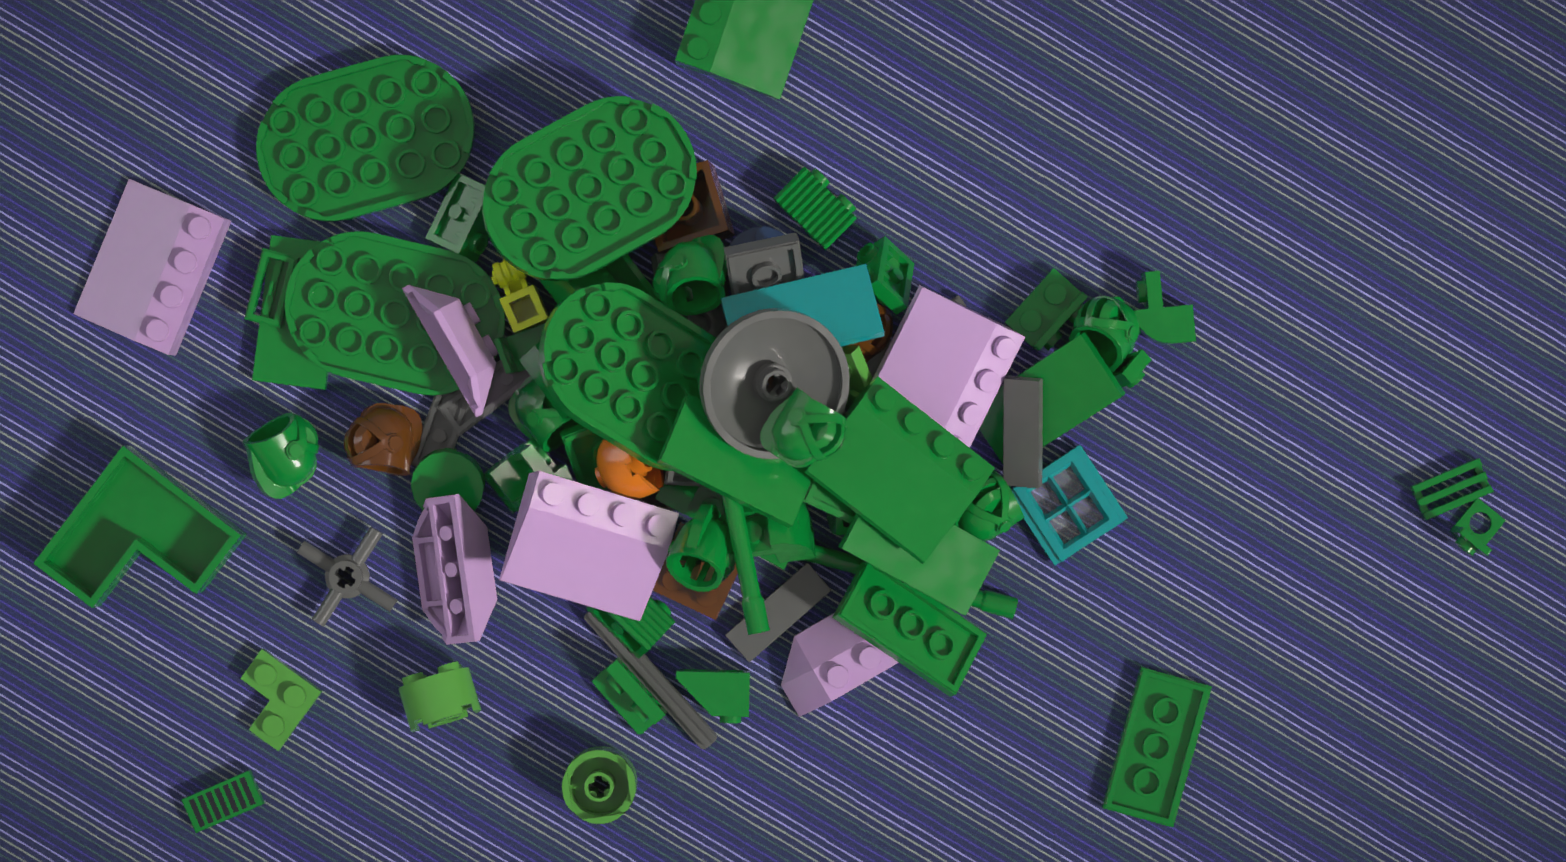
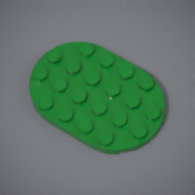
[256,55,475,222]
[482,96,697,281]
[285,231,505,395]
[539,282,716,471]

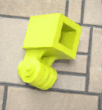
[491,259,549,334]

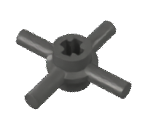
[297,526,398,627]

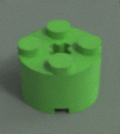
[398,661,481,732]
[562,746,638,824]

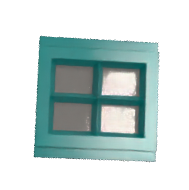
[1011,445,1128,566]

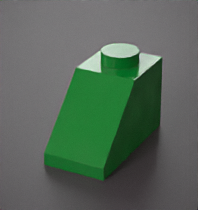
[676,669,750,723]

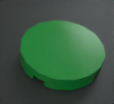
[411,448,485,511]

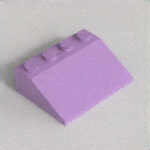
[73,179,231,356]
[872,285,1025,448]
[499,471,679,621]

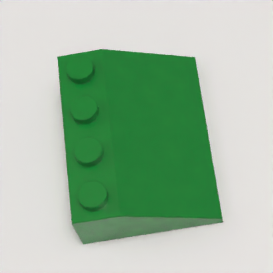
[675,0,814,100]
[804,376,995,564]

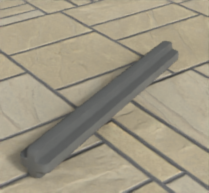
[584,612,717,750]

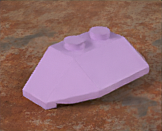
[402,285,499,417]
[412,494,497,645]
[781,613,898,717]

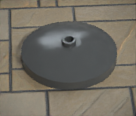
[700,308,849,459]

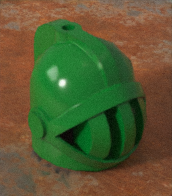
[653,235,727,315]
[1069,296,1140,372]
[508,376,579,452]
[760,387,847,468]
[242,412,319,499]
[954,470,1025,542]
[666,503,735,592]

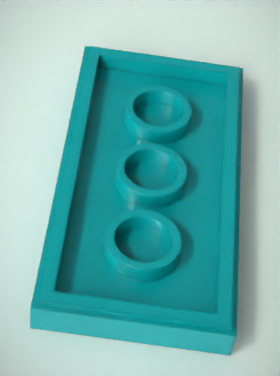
[721,264,884,347]

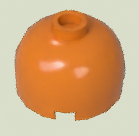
[595,439,664,500]

